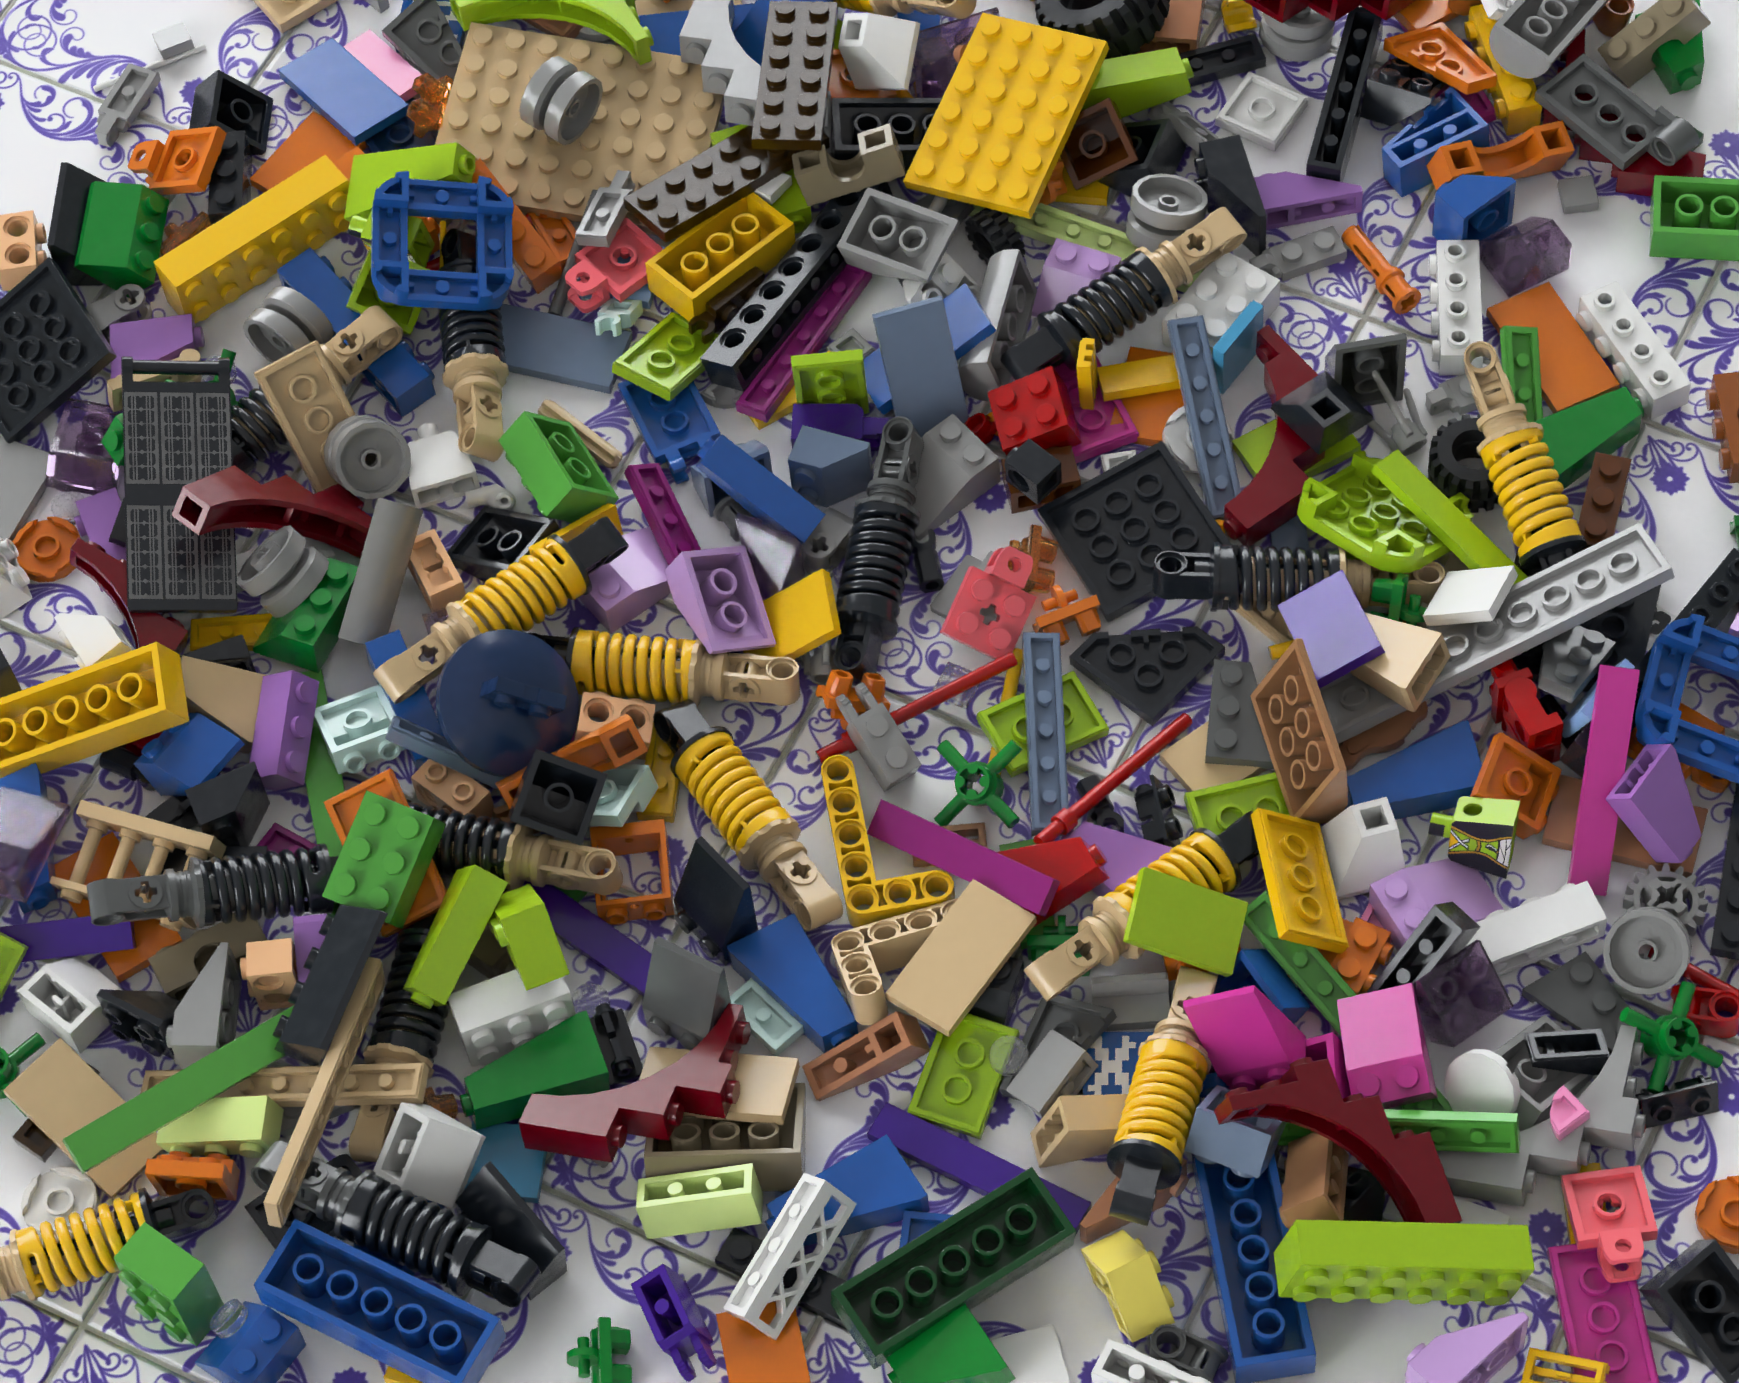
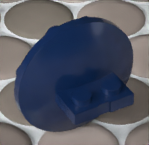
[436,629,579,777]

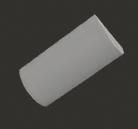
[1489,0,1609,79]
[958,249,1037,402]
[338,497,423,645]

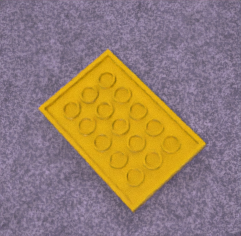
[903,13,1109,219]

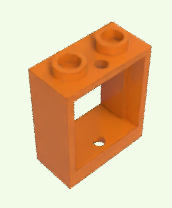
[590,819,675,925]

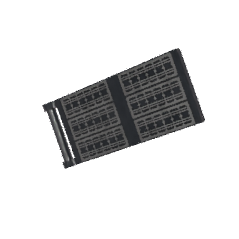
[121,356,238,613]

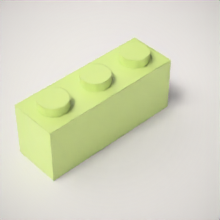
[156,1095,284,1158]
[636,1163,763,1239]

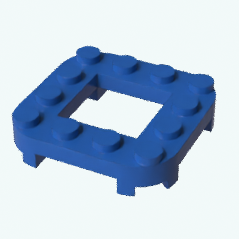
[371,171,515,311]
[1635,614,1739,784]

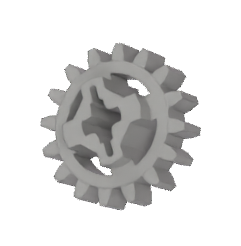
[1623,863,1708,937]

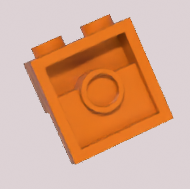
[1470,732,1562,840]
[1317,917,1394,995]
[145,1151,240,1201]

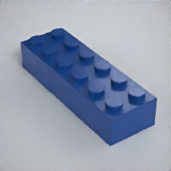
[1192,1154,1316,1383]
[254,1219,506,1383]

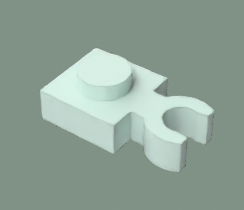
[594,298,643,337]

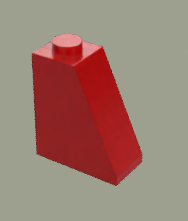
[998,836,1110,927]

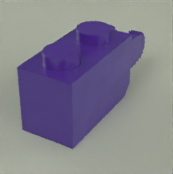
[791,404,889,451]
[631,1264,717,1382]

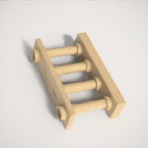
[49,800,226,932]

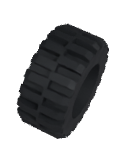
[1035,0,1170,59]

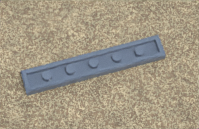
[1167,315,1241,520]
[1022,632,1069,836]

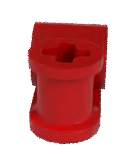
[1670,984,1739,1039]

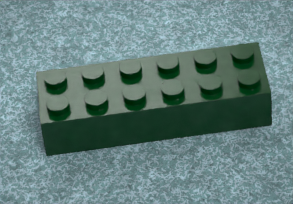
[831,1167,1076,1369]

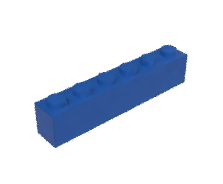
[277,247,436,418]

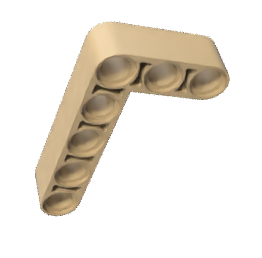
[831,898,958,1026]

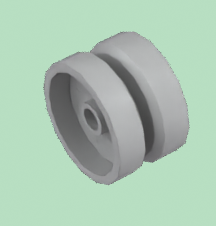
[1259,7,1335,62]
[519,56,603,145]
[1126,174,1208,253]
[243,286,334,363]
[324,415,411,499]
[236,525,329,618]
[1603,906,1692,995]

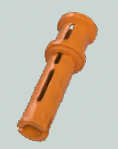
[1341,225,1421,314]

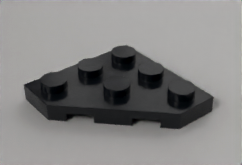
[1069,626,1225,726]

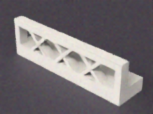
[723,1173,857,1340]

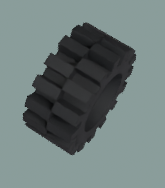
[965,208,1025,266]

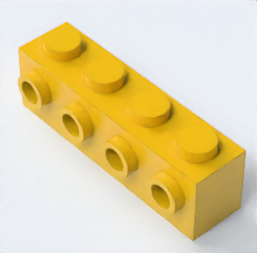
[1464,4,1542,136]

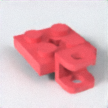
[565,217,663,313]
[940,546,1037,659]
[1561,1165,1658,1283]

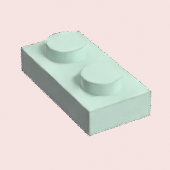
[730,978,804,1056]

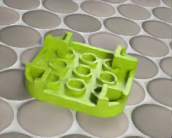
[1297,450,1474,573]

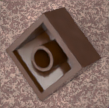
[1060,98,1139,191]

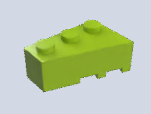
[488,884,570,991]

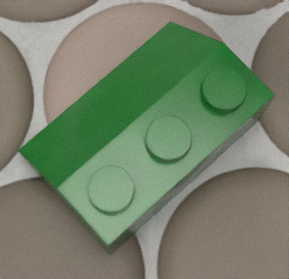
[74,181,170,298]
[253,557,358,673]

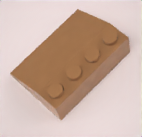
[1250,638,1348,824]

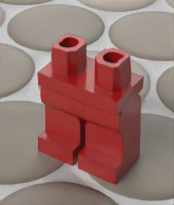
[1489,658,1564,763]

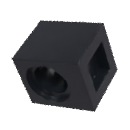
[1005,439,1062,505]

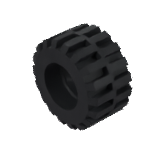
[1428,414,1499,513]

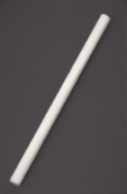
[93,43,206,92]

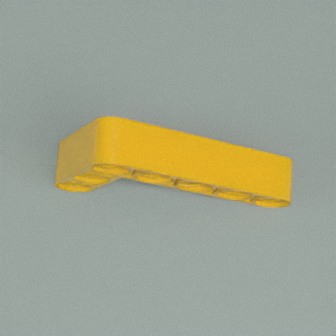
[821,755,955,928]

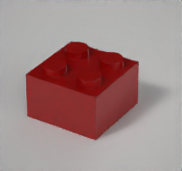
[987,366,1082,456]

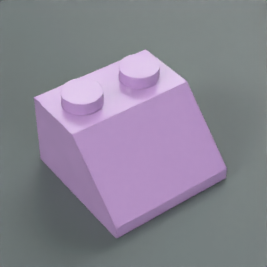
[1032,238,1122,317]

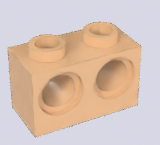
[0,210,47,291]
[408,529,466,619]
[574,692,656,760]
[411,759,495,819]
[240,938,298,1011]

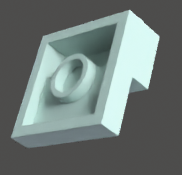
[314,684,406,774]
[589,764,659,827]

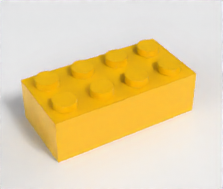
[645,192,796,321]

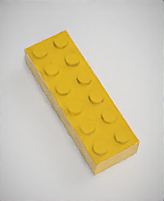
[154,155,350,324]
[0,642,189,778]

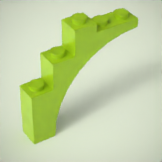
[449,0,654,65]

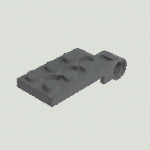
[1534,53,1699,171]

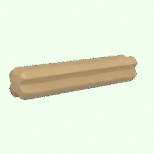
[538,399,623,469]

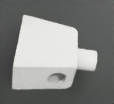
[408,423,480,509]

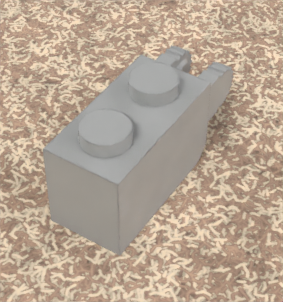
[835,682,922,792]

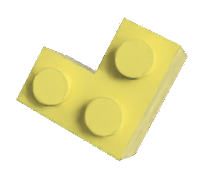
[1081,1229,1175,1343]

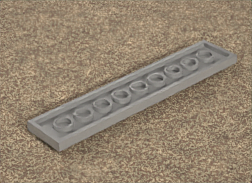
[1320,522,1675,744]

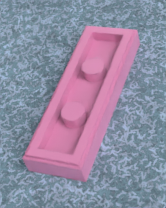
[344,29,429,102]

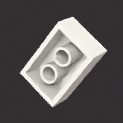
[1162,253,1280,359]
[448,969,576,1067]

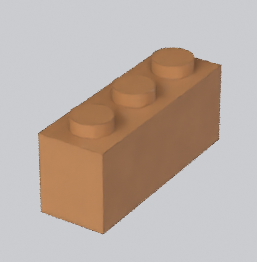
[1279,1132,1349,1229]

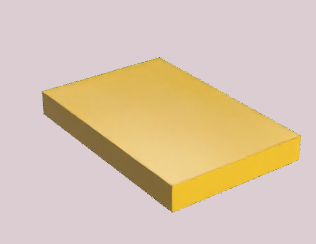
[743,568,842,671]

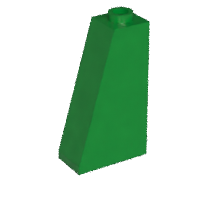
[1533,386,1644,489]
[459,1010,610,1130]

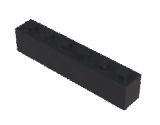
[1306,7,1383,182]

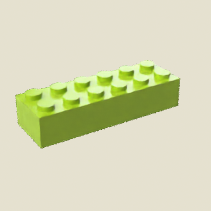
[1273,1219,1535,1306]

